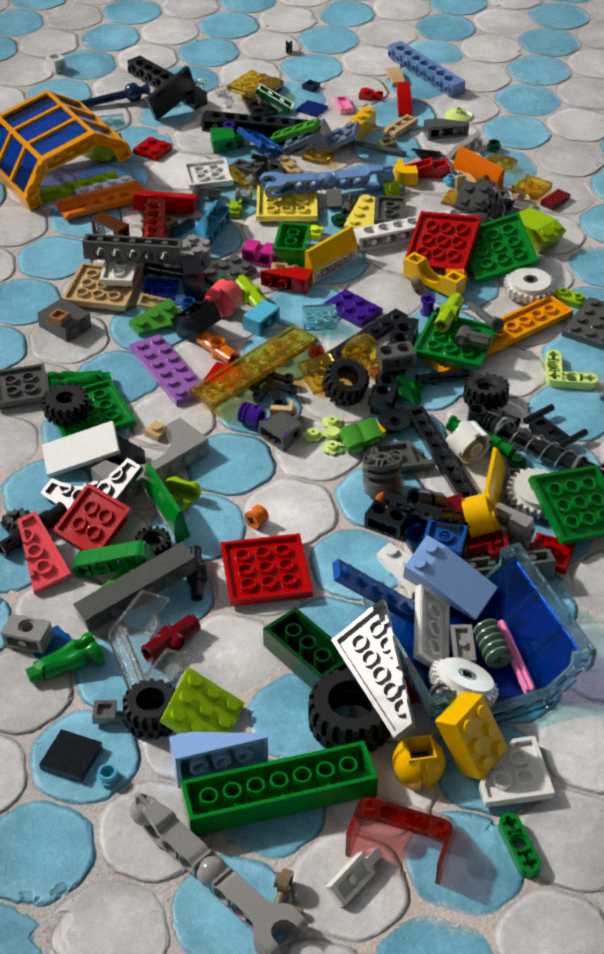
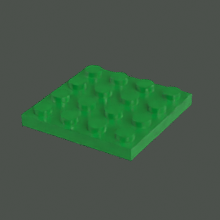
[469,212,539,284]
[413,312,497,371]
[55,379,136,438]
[528,465,604,545]

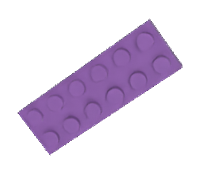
[129,334,208,406]

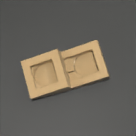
[385,67,405,86]

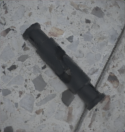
[0,502,67,557]

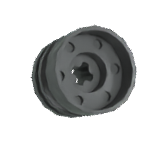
[362,452,404,497]

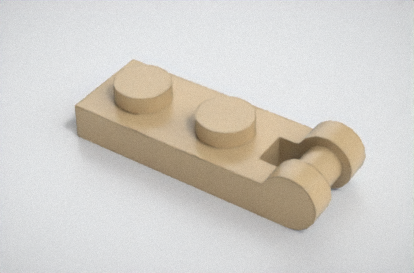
[383,114,418,140]

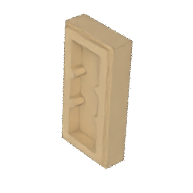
[137,293,173,311]

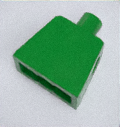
[210,128,243,154]

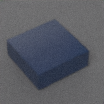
[302,79,320,92]

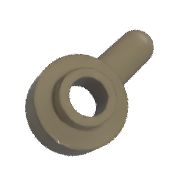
[274,868,304,916]

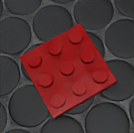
[53,482,134,550]

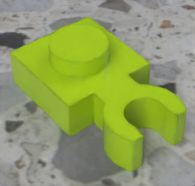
[226,199,242,218]

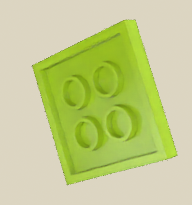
[160,667,245,734]

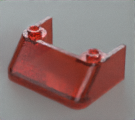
[345,795,457,885]

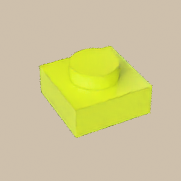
[311,225,324,241]

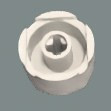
[446,420,492,464]

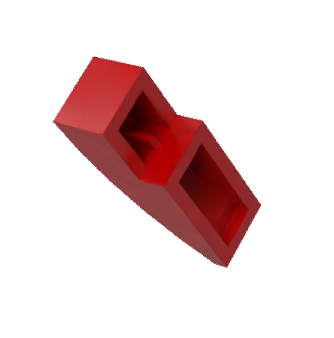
[396,82,412,117]
[404,157,451,178]

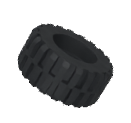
[308,668,391,752]

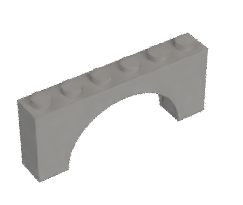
[91,417,209,503]

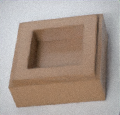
[47,308,71,327]

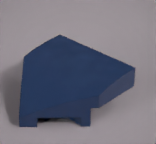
[404,514,436,553]

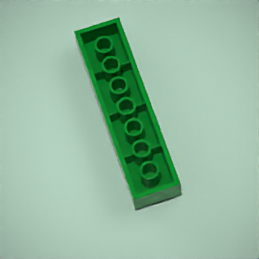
[180,741,378,836]

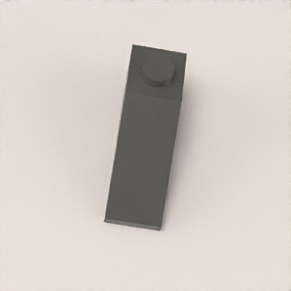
[423,118,469,140]

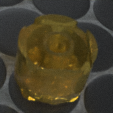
[341,333,378,371]

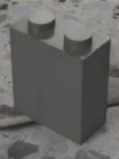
[37,298,92,342]

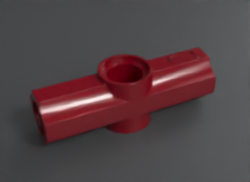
[141,614,201,662]

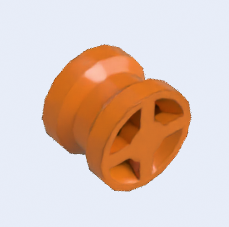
[244,504,269,529]

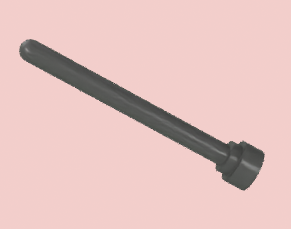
[342,140,407,156]
[467,301,504,332]

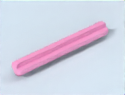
[497,620,535,695]

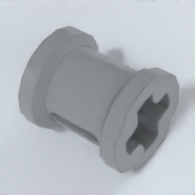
[235,187,253,203]

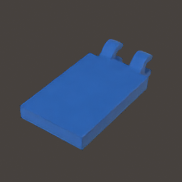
[236,127,286,158]

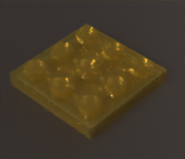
[227,70,284,100]

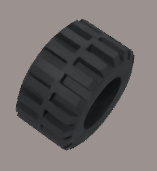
[321,357,370,407]
[122,678,176,740]

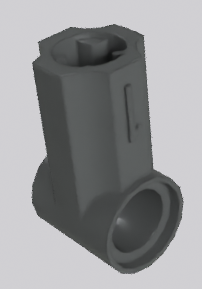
[454,326,491,350]

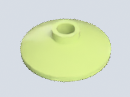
[445,107,473,122]

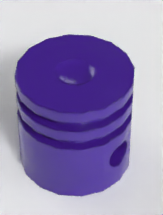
[237,401,267,429]

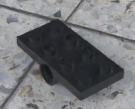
[383,488,466,523]

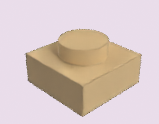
[144,420,166,442]

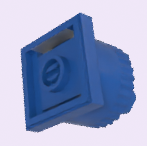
[423,519,469,559]

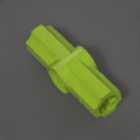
[235,275,267,307]
[434,292,465,333]

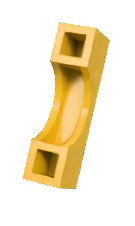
[403,252,466,297]

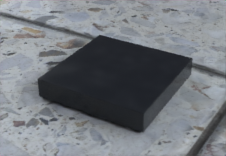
[39,729,103,783]

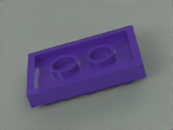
[323,289,383,328]

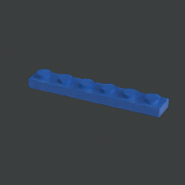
[332,559,415,625]

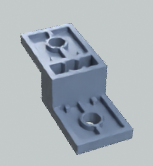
[284,118,360,156]

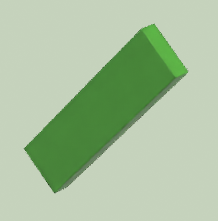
[270,118,321,143]

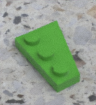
[128,298,181,336]

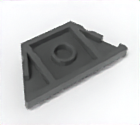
[363,440,435,477]

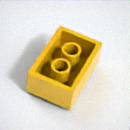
[435,691,509,780]

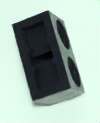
[364,499,411,541]

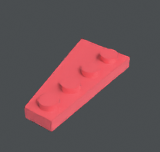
[17,511,72,595]

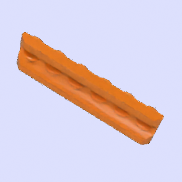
[56,180,146,220]

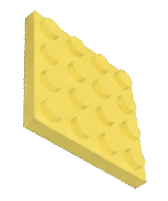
[256,184,318,222]

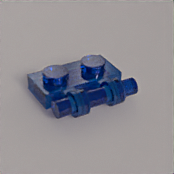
[144,278,179,301]

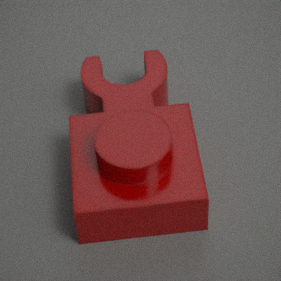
[359,88,383,101]

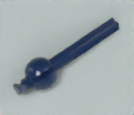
[80,82,151,108]

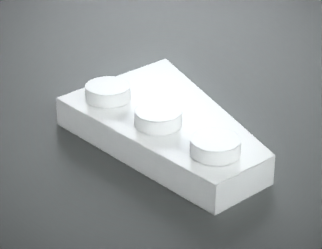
[376,543,416,599]

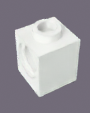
[46,52,67,74]

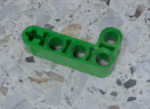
[72,540,156,578]

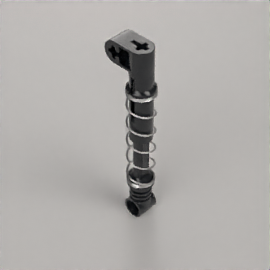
[467,404,604,477]

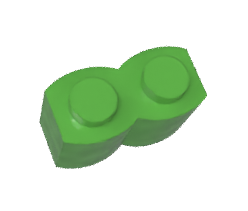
[340,417,383,454]

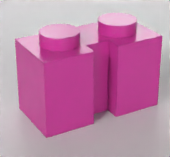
[242,239,278,268]

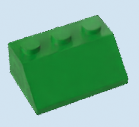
[273,222,311,267]

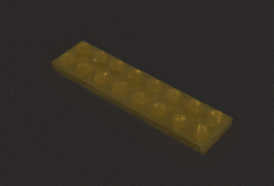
[189,324,318,409]

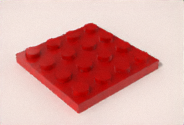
[403,211,482,271]
[220,533,313,607]

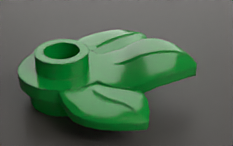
[396,375,423,406]

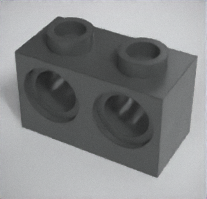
[375,341,417,373]

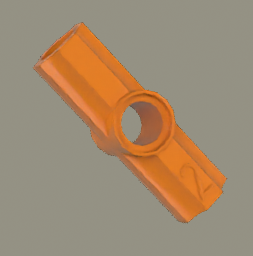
[197,330,240,366]

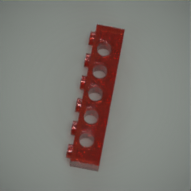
[142,198,166,252]

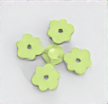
[303,415,343,455]

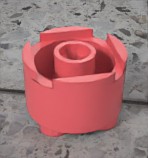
[203,278,243,318]

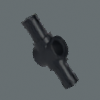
[186,545,207,601]

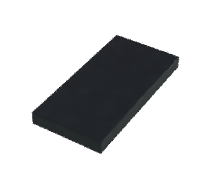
[146,66,197,121]

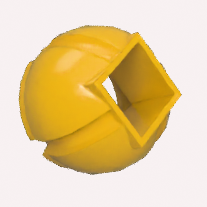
[392,734,446,790]

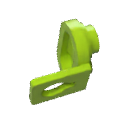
[164,477,202,514]

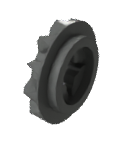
[1,508,30,532]

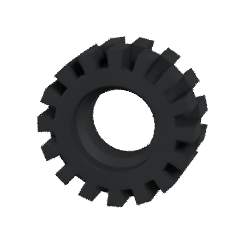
[135,526,172,556]

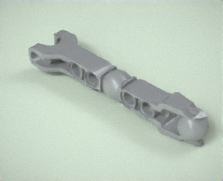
[130,792,309,954]

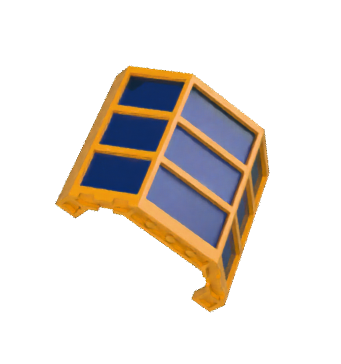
[0,90,132,211]

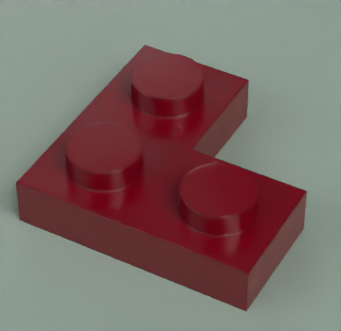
[466,529,511,561]

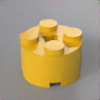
[461,492,500,538]

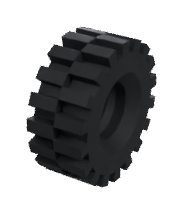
[463,373,509,411]
[42,383,90,426]

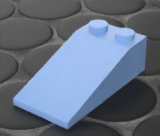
[403,535,498,621]
[169,731,268,787]

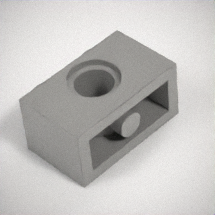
[1,614,54,655]

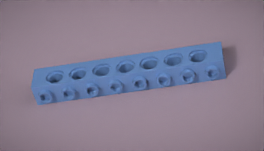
[388,41,465,98]

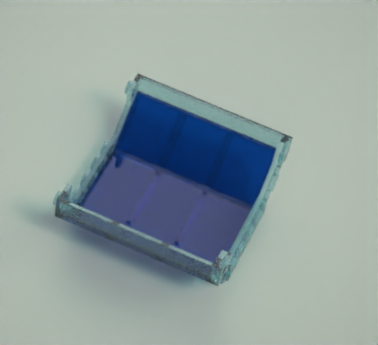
[363,542,597,724]

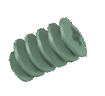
[473,618,513,669]

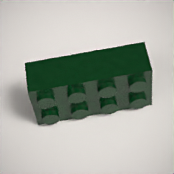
[263,607,349,689]

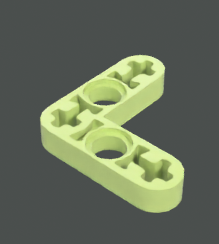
[545,350,598,390]

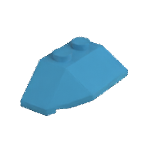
[194,200,230,247]

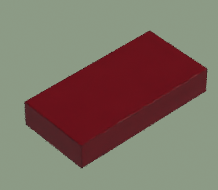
[540,189,571,210]

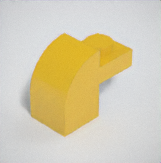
[393,158,418,186]

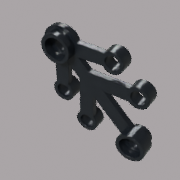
[248,366,298,406]

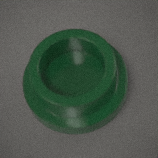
[487,139,501,152]
[331,213,346,227]
[507,454,527,469]

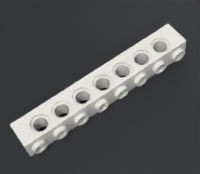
[353,209,473,252]

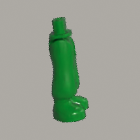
[48,370,112,388]
[25,631,105,683]

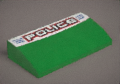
[143,463,191,544]

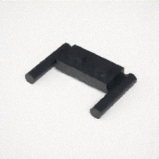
[251,153,282,184]
[523,404,588,448]

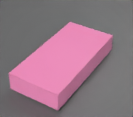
[334,96,354,114]

